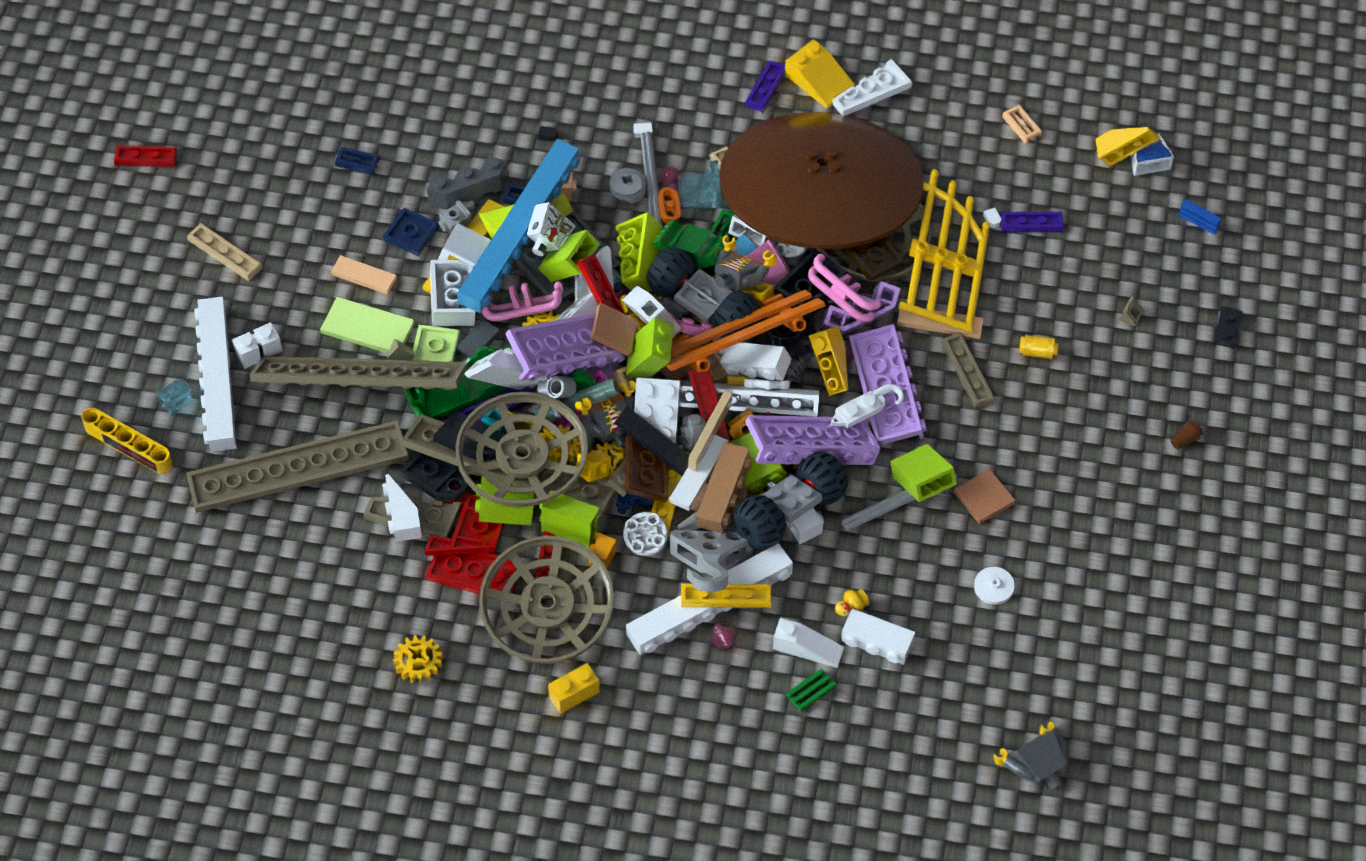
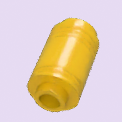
[1019,335,1059,359]

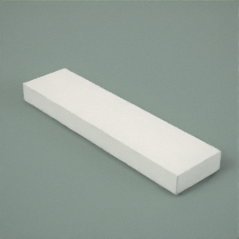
[669,435,729,511]

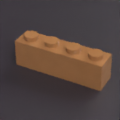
[696,442,753,533]

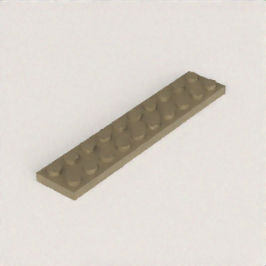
[250,356,468,390]
[401,414,617,517]
[186,420,409,513]

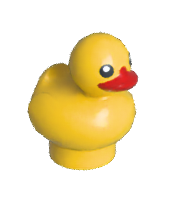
[835,589,869,616]

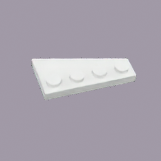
[833,59,912,116]

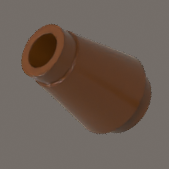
[1170,420,1203,450]

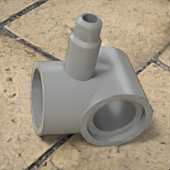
[537,376,576,418]

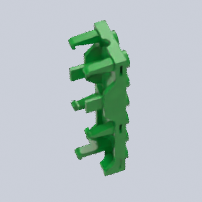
[403,345,513,420]

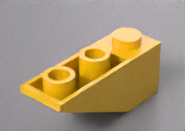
[809,326,848,396]

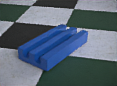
[1179,199,1221,235]

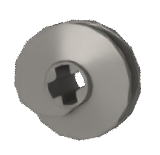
[609,168,646,204]

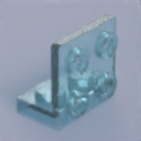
[678,160,721,209]

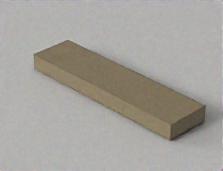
[941,333,995,409]

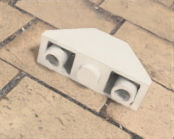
[622,286,682,339]

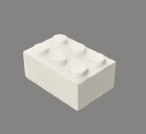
[430,260,475,326]
[634,377,681,444]

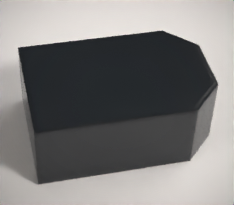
[538,126,557,141]

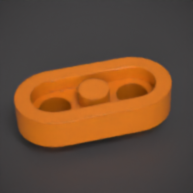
[658,187,681,224]

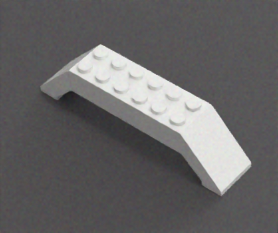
[464,245,614,390]

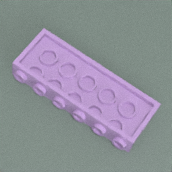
[506,313,626,381]
[849,324,927,445]
[746,415,880,465]

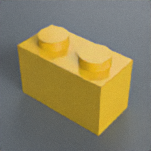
[548,663,600,714]

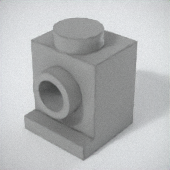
[439,200,472,234]
[678,414,707,451]

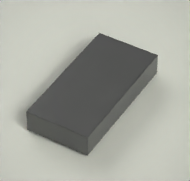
[456,319,500,358]

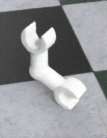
[744,378,790,390]

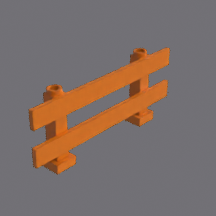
[665,290,825,373]

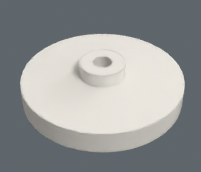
[974,567,1015,605]

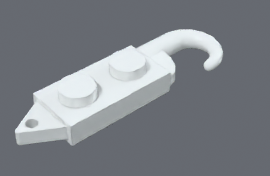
[830,384,904,429]

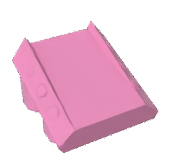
[745,239,791,287]

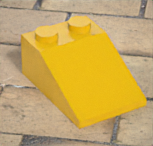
[785,39,855,109]

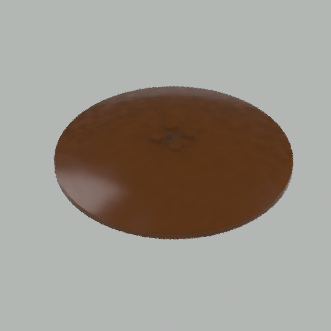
[719,112,924,249]

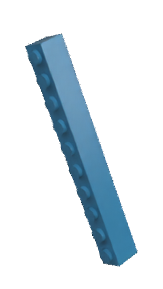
[458,139,581,313]

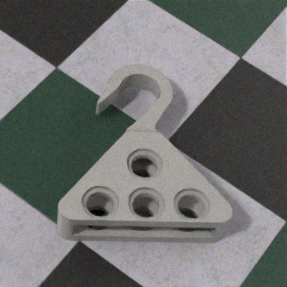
[670,530,754,592]

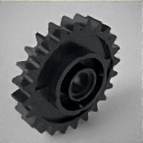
[750,318,817,360]

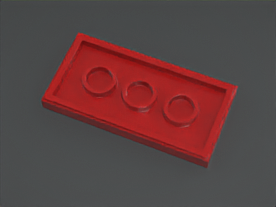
[425,552,524,595]

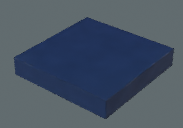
[383,208,439,256]

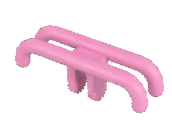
[808,254,881,322]
[481,282,563,321]

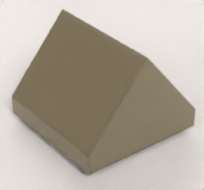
[1119,296,1144,326]
[387,339,415,361]

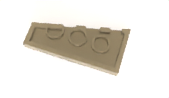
[363,497,461,538]

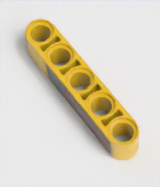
[81,408,173,474]

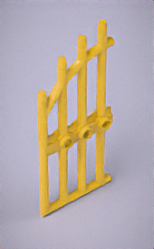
[898,169,990,333]

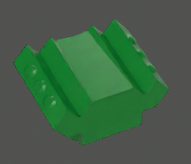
[652,220,730,275]

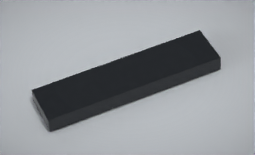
[614,406,689,476]

